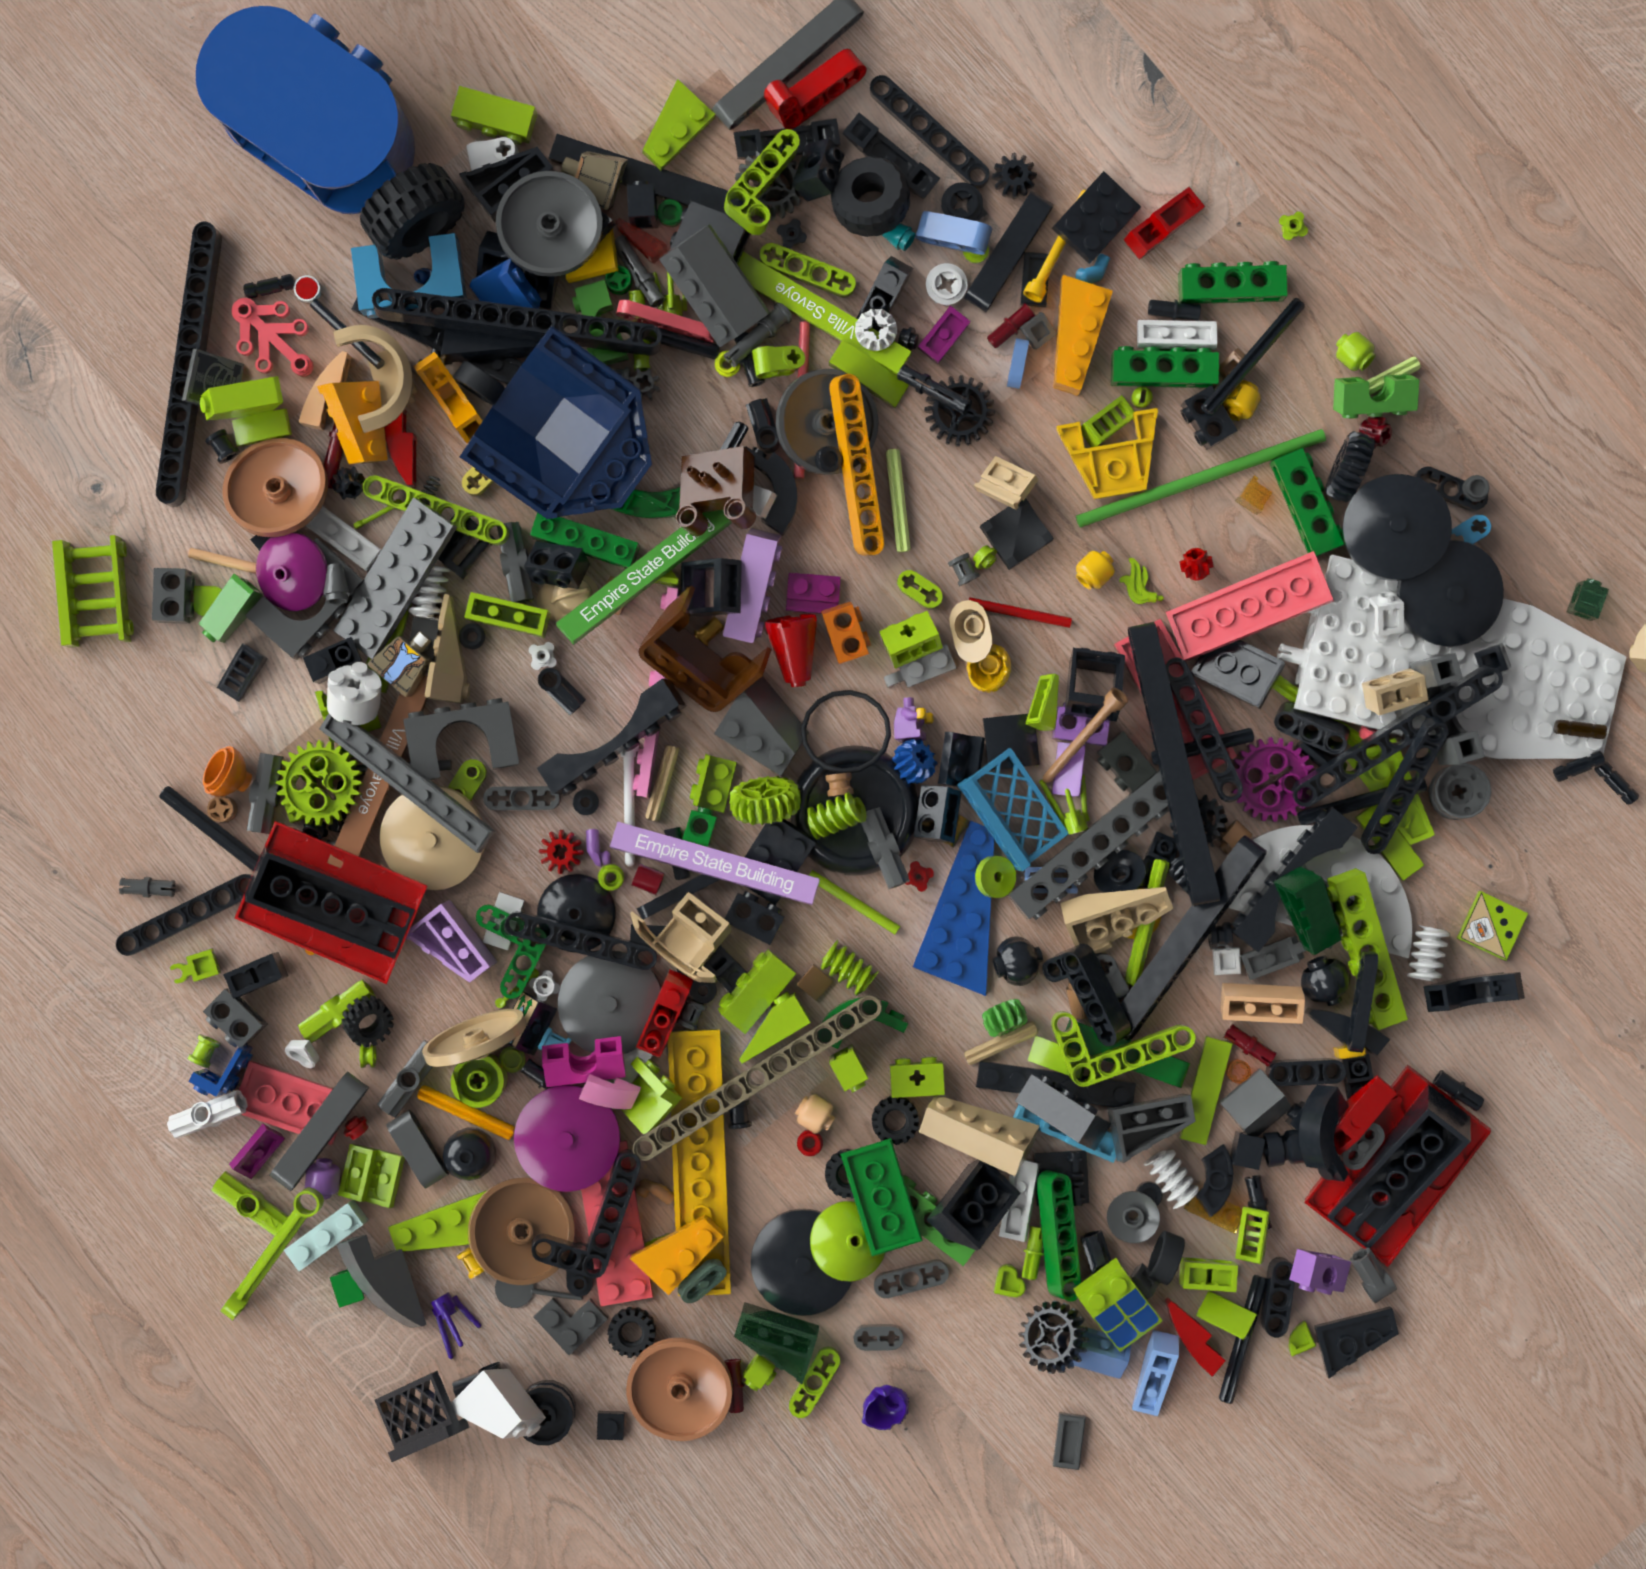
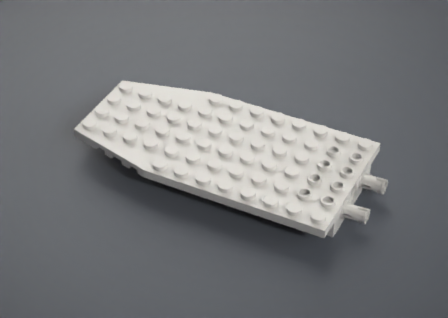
[1277,555,1626,759]

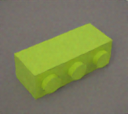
[451,86,538,145]
[464,592,551,638]
[718,949,796,1034]
[829,1044,868,1093]

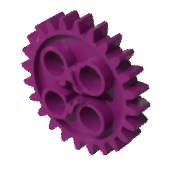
[1231,737,1314,822]

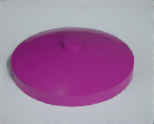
[514,1085,621,1192]

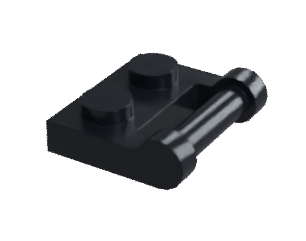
[438,514,496,580]

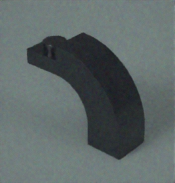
[745,446,797,536]
[1423,972,1525,1012]
[1299,1085,1349,1182]

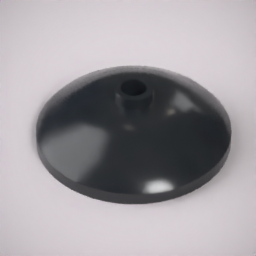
[537,874,616,953]

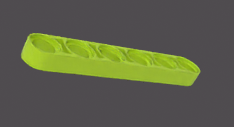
[363,475,509,546]

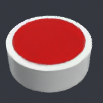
[294,275,321,303]

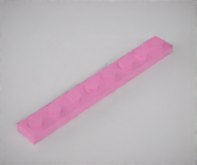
[633,587,680,798]

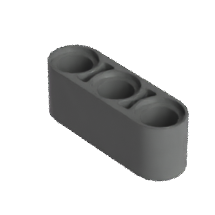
[386,1110,449,1189]

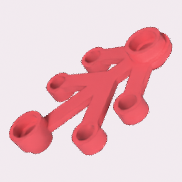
[232,298,314,377]

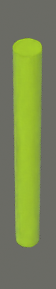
[808,870,900,935]

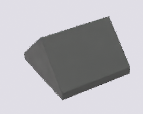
[1220,1068,1291,1137]

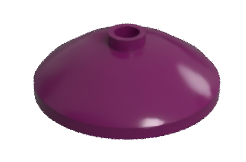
[256,532,328,611]

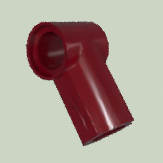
[631,863,665,895]

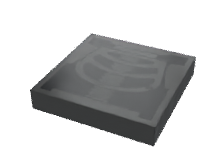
[182,349,245,406]

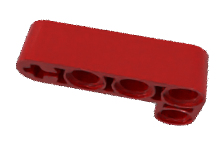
[764,48,867,130]

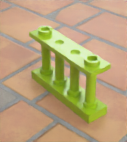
[52,535,134,648]

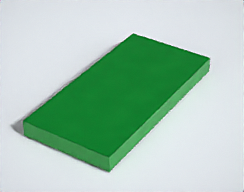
[841,1138,923,1256]

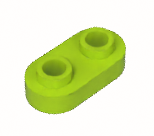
[448,759,487,801]

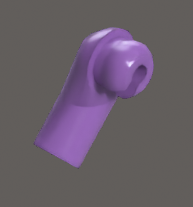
[586,829,611,867]

